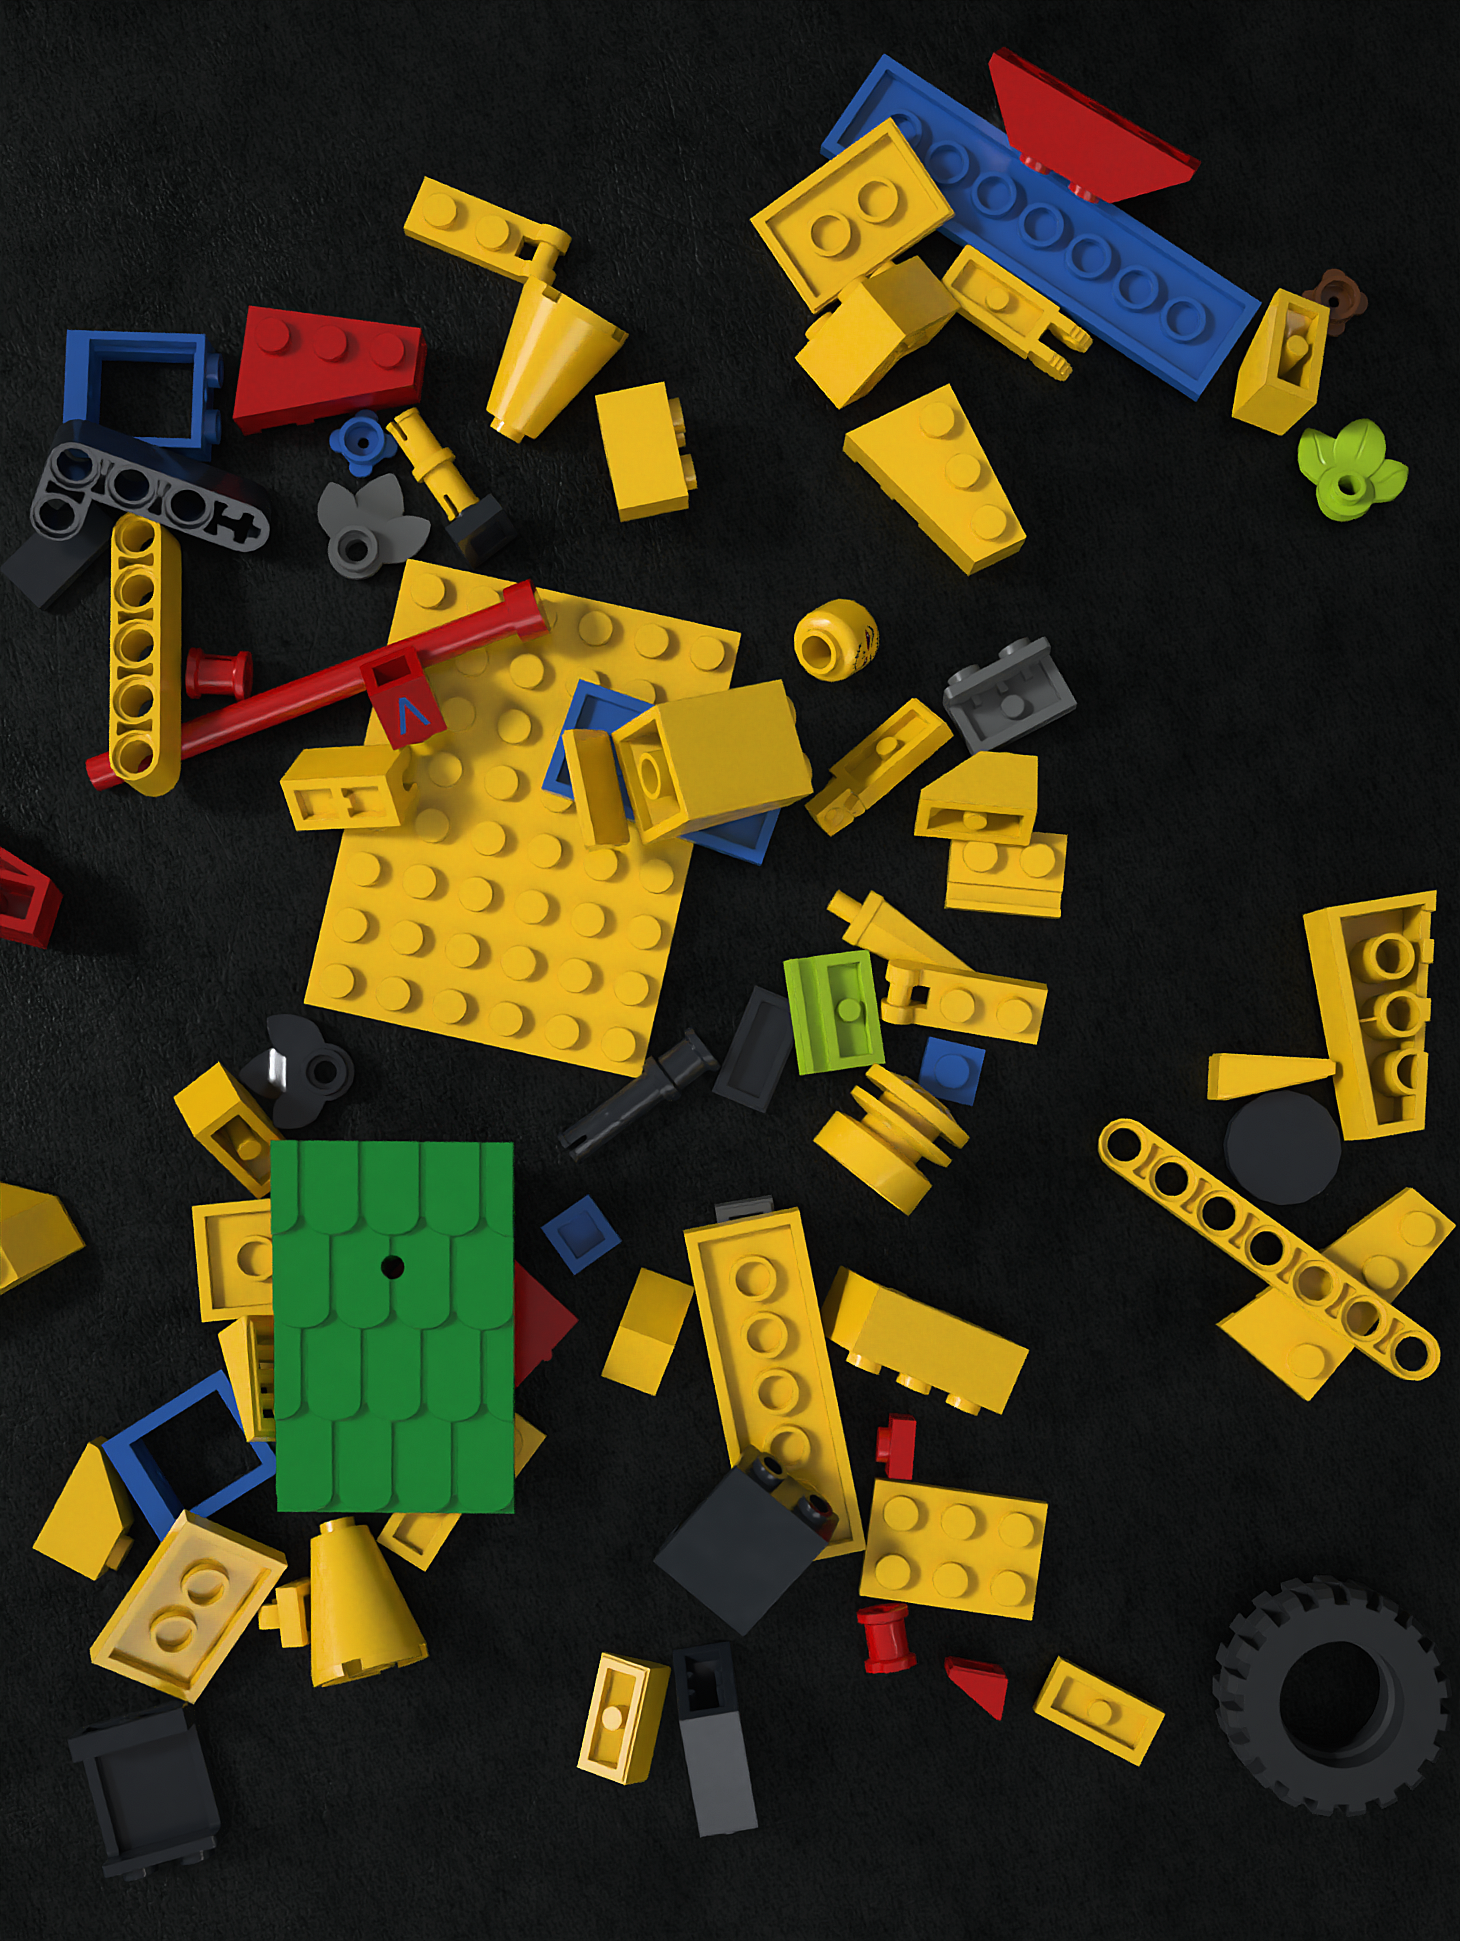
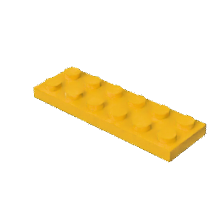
[683,1207,867,1561]

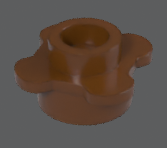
[1301,269,1368,337]

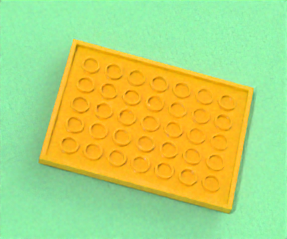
[304,558,741,1078]

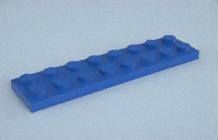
[820,54,1262,402]

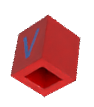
[359,645,448,751]

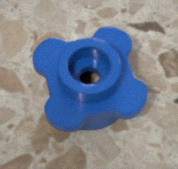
[329,409,398,478]

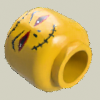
[794,599,879,682]

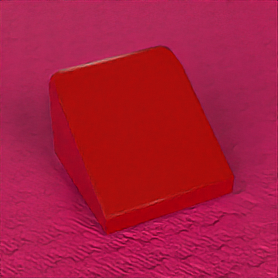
[944,1656,1008,1721]

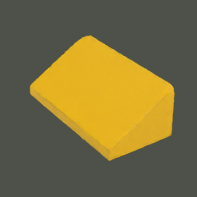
[562,729,630,852]
[577,1652,671,1785]

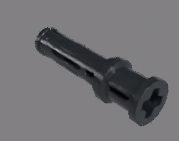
[557,1026,722,1165]

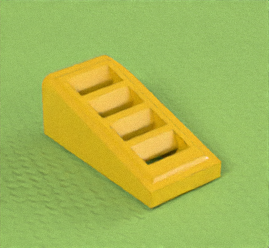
[1207,1053,1336,1100]
[218,1315,276,1442]

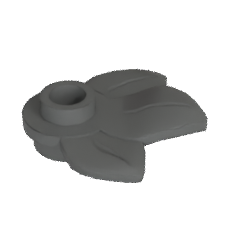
[317,473,431,580]

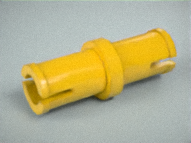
[386,407,480,523]

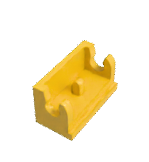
[280,744,417,831]

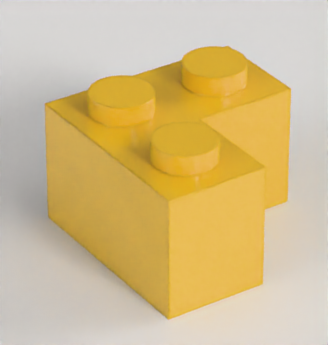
[795,255,962,409]
[595,382,697,522]

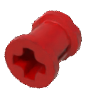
[185,647,253,702]
[856,1603,917,1674]

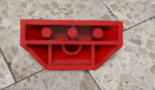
[988,47,1201,204]

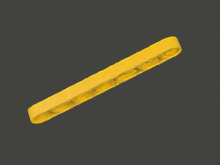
[1098,1118,1440,1381]

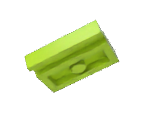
[783,949,885,1075]

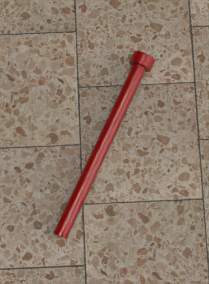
[85,579,551,792]

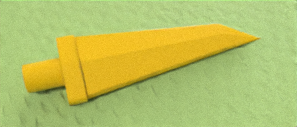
[827,890,976,972]

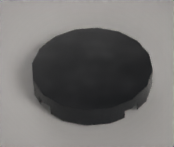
[1223,1090,1342,1205]

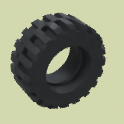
[1213,1575,1452,1817]

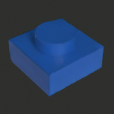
[917,1037,986,1106]
[541,1194,622,1275]

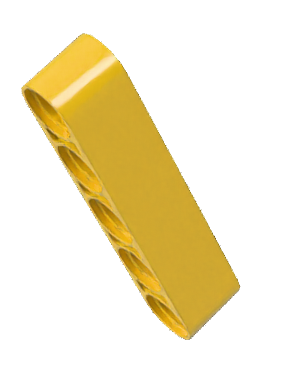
[109,512,182,797]

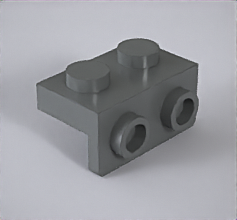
[943,636,1077,756]

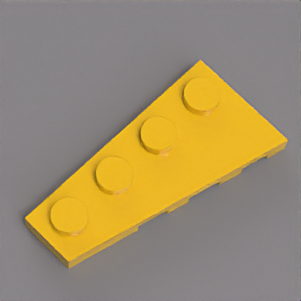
[1216,1187,1456,1402]

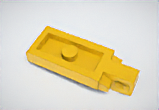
[805,698,954,837]

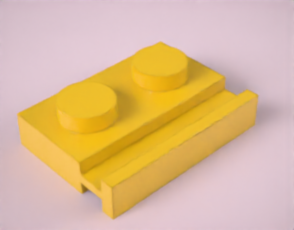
[944,832,1067,919]

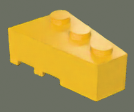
[843,384,1027,576]
[820,1265,1029,1416]

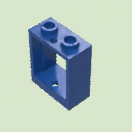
[63,330,224,462]
[101,1366,276,1543]

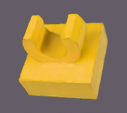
[258,1576,311,1648]

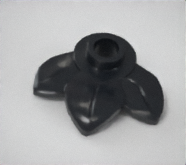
[239,1014,355,1129]

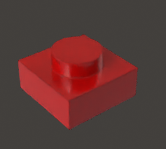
[876,1413,916,1480]

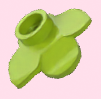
[1298,418,1408,522]

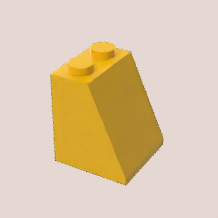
[611,679,814,846]

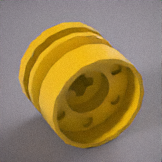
[813,1063,970,1216]

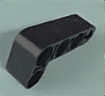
[30,419,273,552]

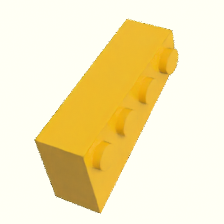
[1303,890,1437,1141]

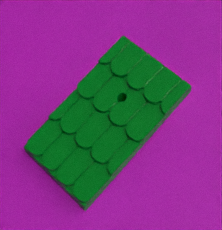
[270,1140,515,1514]

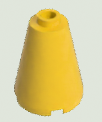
[486,274,629,443]
[311,1516,429,1688]

